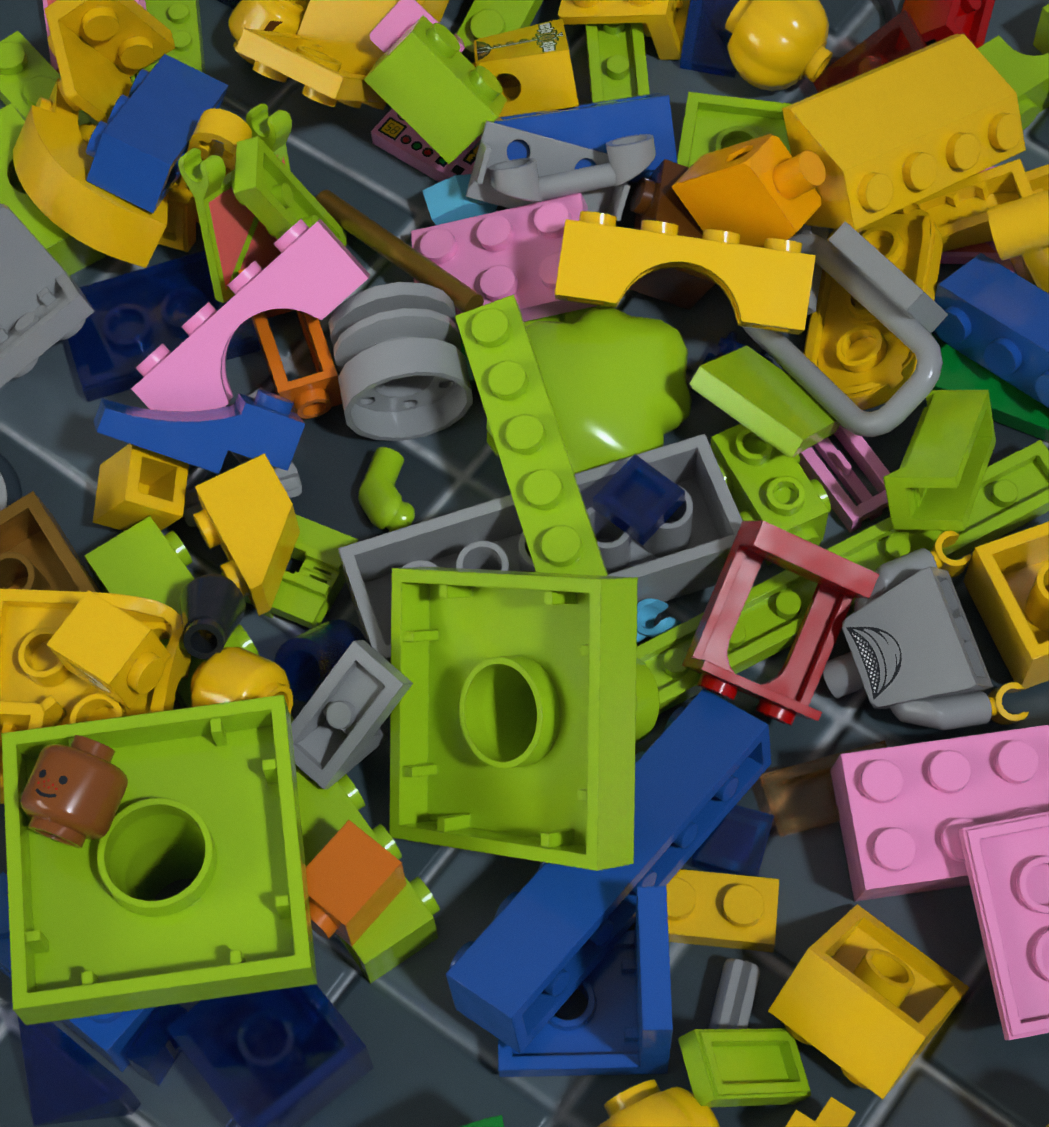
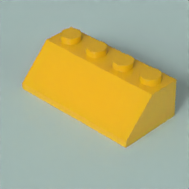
[782,34,1026,230]

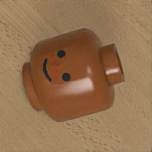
[21,735,128,849]

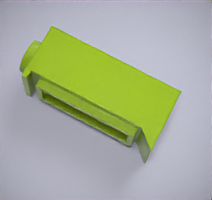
[883,390,996,531]

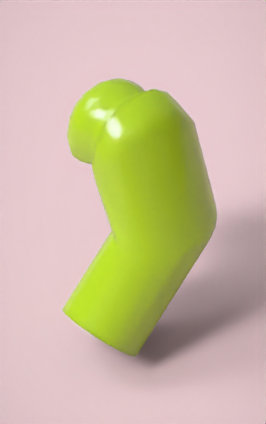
[358,447,415,532]

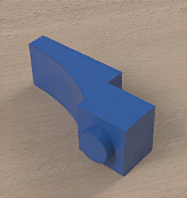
[93,389,305,474]

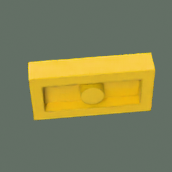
[666,869,779,952]

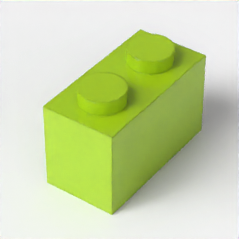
[364,15,507,164]

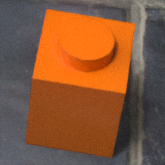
[306,820,407,947]

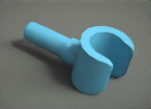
[637,598,681,644]

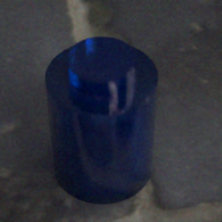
[274,619,367,702]

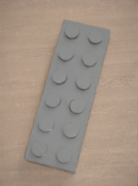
[338,434,742,663]

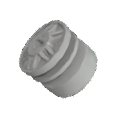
[328,282,473,441]

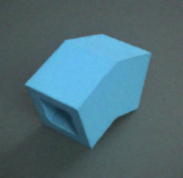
[422,174,498,225]

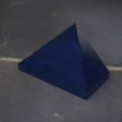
[680,0,739,78]
[17,1015,141,1126]

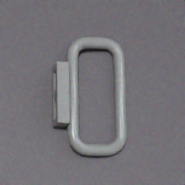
[743,221,948,437]

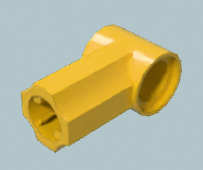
[987,190,1049,293]

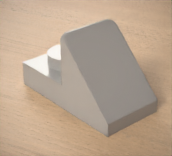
[291,640,413,789]

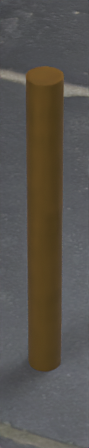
[316,190,484,313]

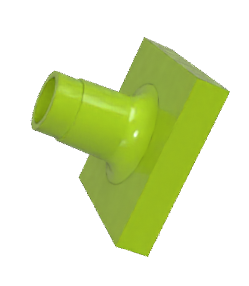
[389,567,660,871]
[1,695,317,1025]

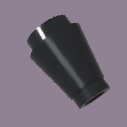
[179,574,246,659]

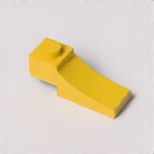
[915,159,1049,252]

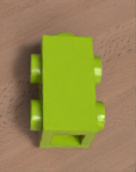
[711,424,831,565]

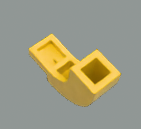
[13,78,168,268]

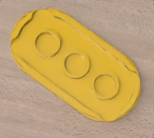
[803,203,943,410]

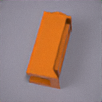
[238,268,343,419]

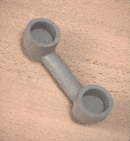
[488,134,656,202]

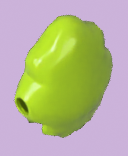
[486,306,692,474]

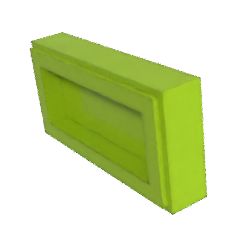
[678,1028,812,1108]

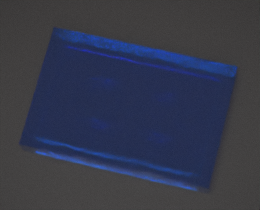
[68,250,261,402]

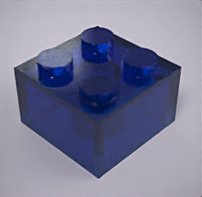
[166,984,374,1127]

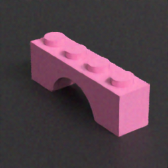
[131,219,370,411]

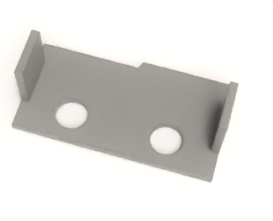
[465,120,630,221]

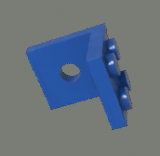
[498,886,673,1077]

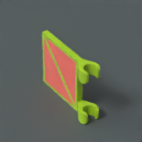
[178,103,292,303]

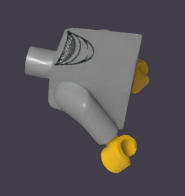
[823,531,1029,730]

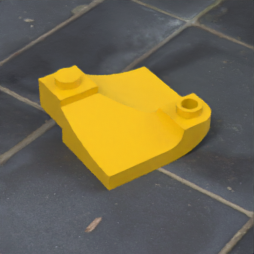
[0,588,192,804]

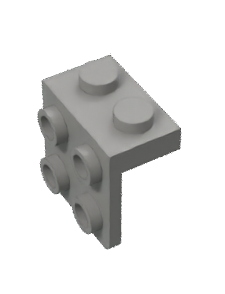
[0,204,94,388]

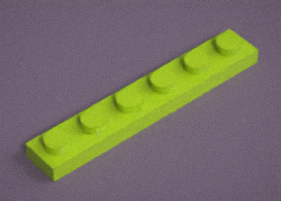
[455,294,609,576]

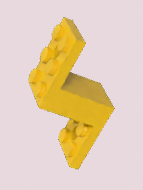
[235,0,449,110]

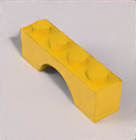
[555,211,816,335]

